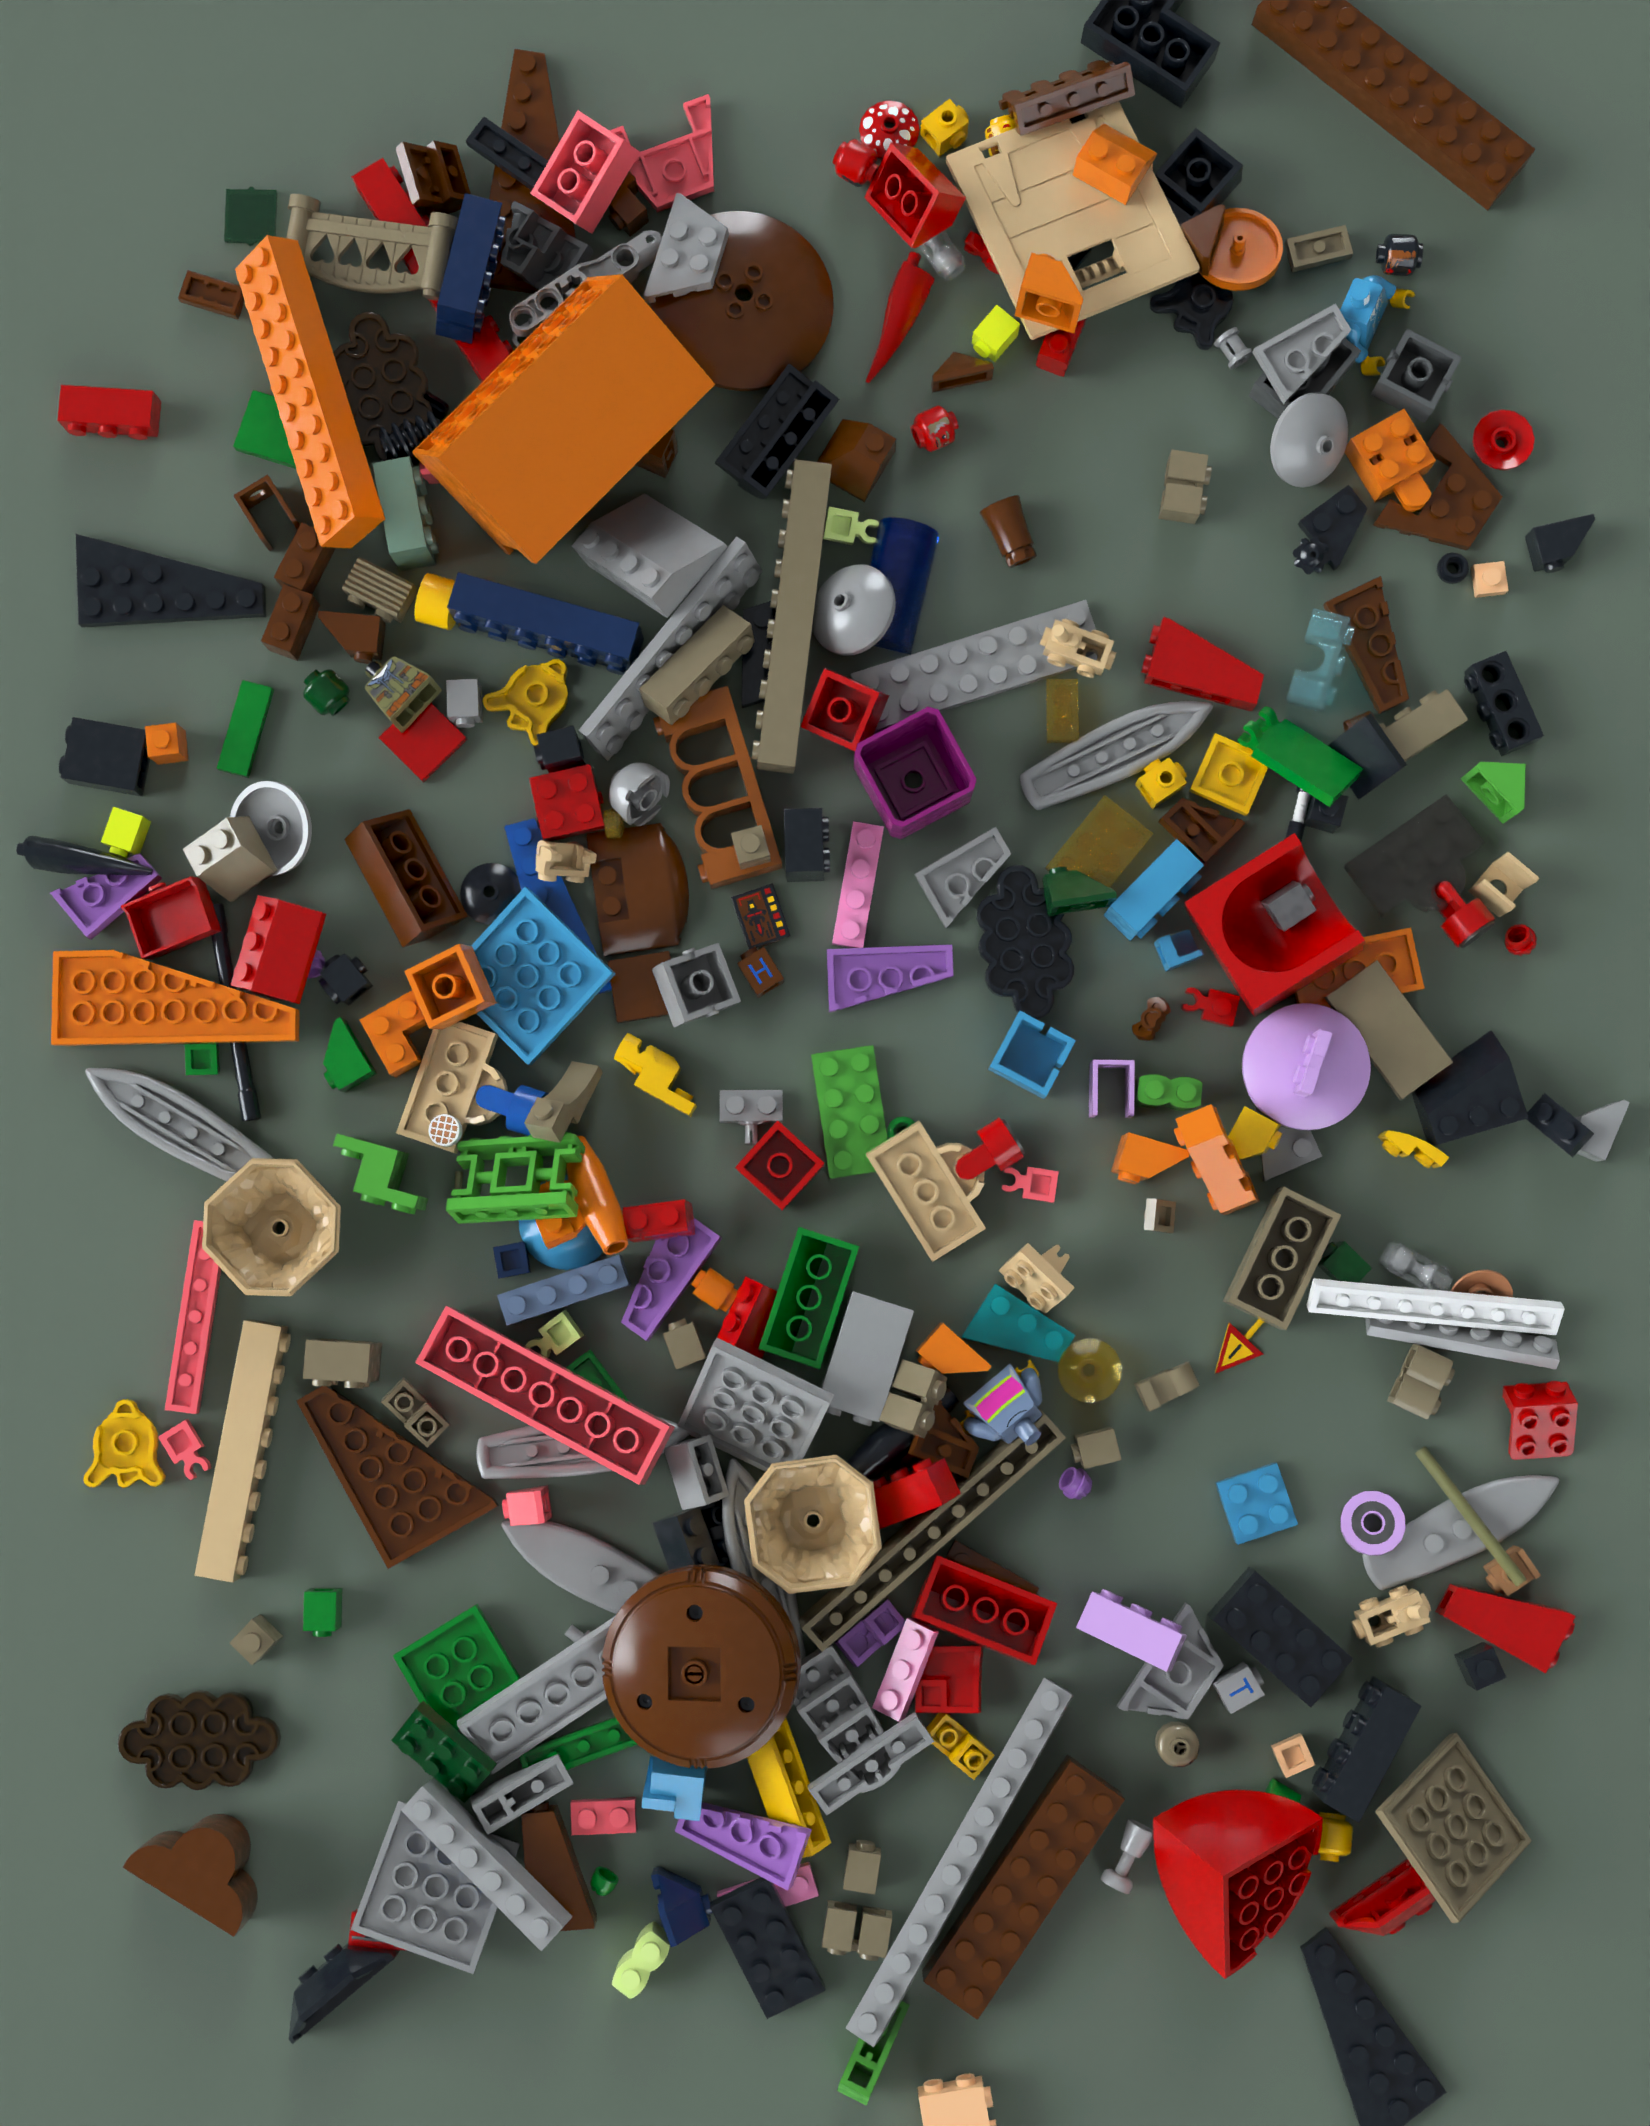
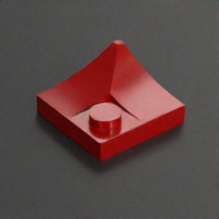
[915,1645,983,1713]

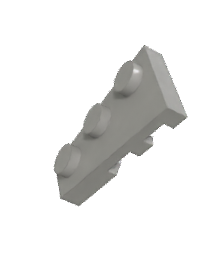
[1252,303,1351,405]
[914,827,1011,928]
[1255,1105,1322,1182]

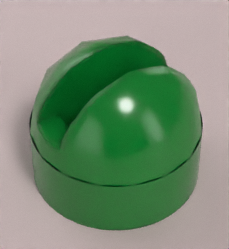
[590,1866,619,1896]

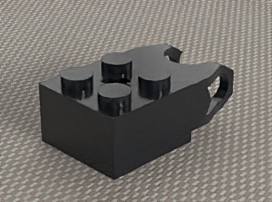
[1155,128,1243,227]

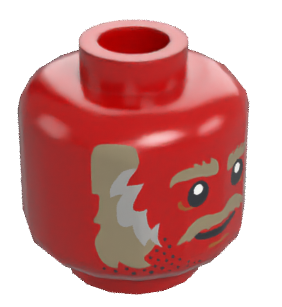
[911,405,959,452]

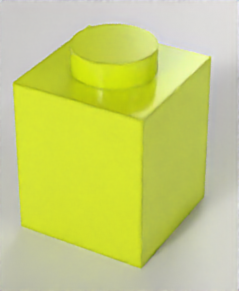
[971,305,1020,362]
[101,807,151,859]

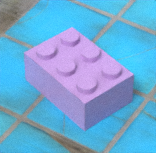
[1076,1589,1187,1672]

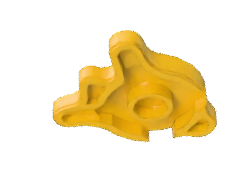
[482,659,568,746]
[83,1399,166,1488]

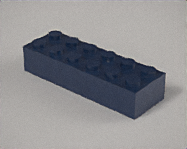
[447,572,644,675]

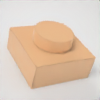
[1470,561,1509,598]
[1271,1733,1315,1778]

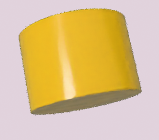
[414,573,456,631]

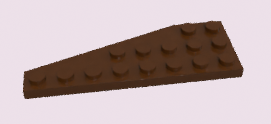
[489,49,576,294]

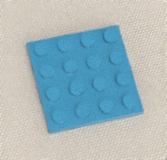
[472,887,616,1065]

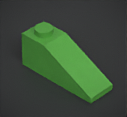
[837,2001,910,2106]

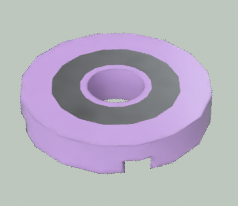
[1340,1491,1406,1556]

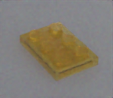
[1045,795,1153,888]

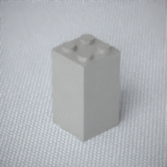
[822,1291,914,1426]

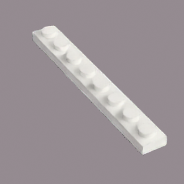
[1306,1278,1565,1335]

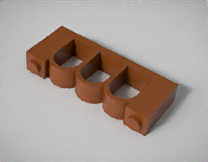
[653,686,783,890]

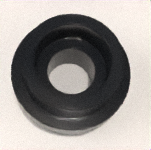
[1437,553,1469,584]

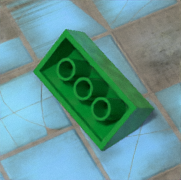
[759,1227,860,1369]

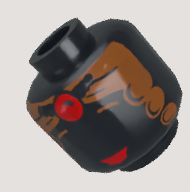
[1376,234,1423,276]

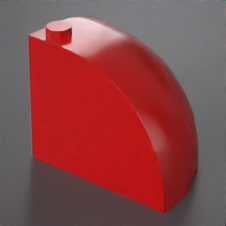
[1153,1790,1323,1979]

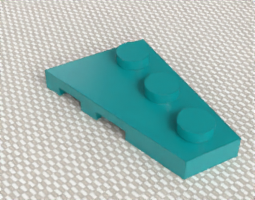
[961,1284,1076,1362]

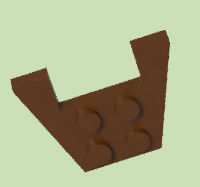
[1373,424,1503,551]

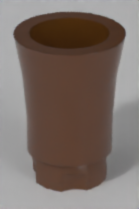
[980,495,1037,568]

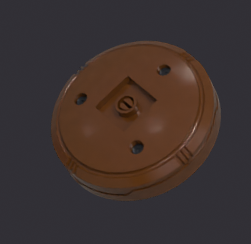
[602,1564,801,1769]

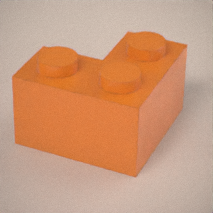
[360,990,427,1078]

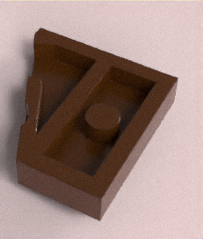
[1158,798,1246,864]

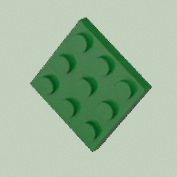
[393,1604,521,1730]

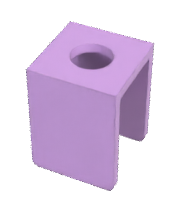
[1089,1059,1135,1118]

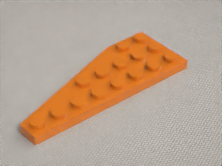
[51,950,300,1046]

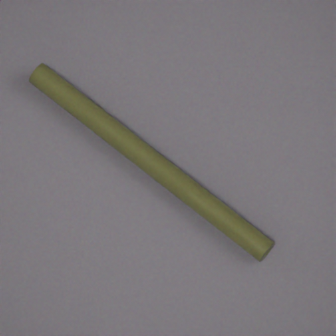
[1415,1446,1527,1587]

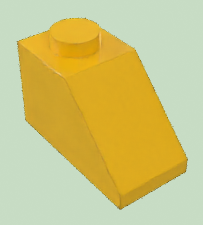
[1228,1106,1283,1160]

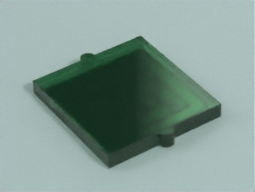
[224,187,278,246]

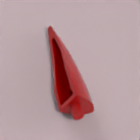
[865,252,935,383]

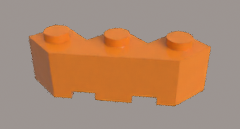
[1174,1104,1260,1215]

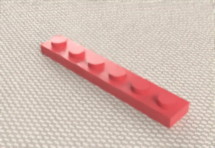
[164,1220,221,1414]

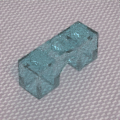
[1286,608,1355,713]

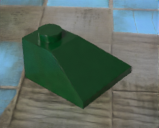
[1042,866,1117,916]

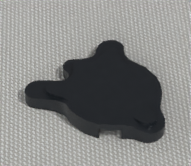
[1150,271,1234,350]

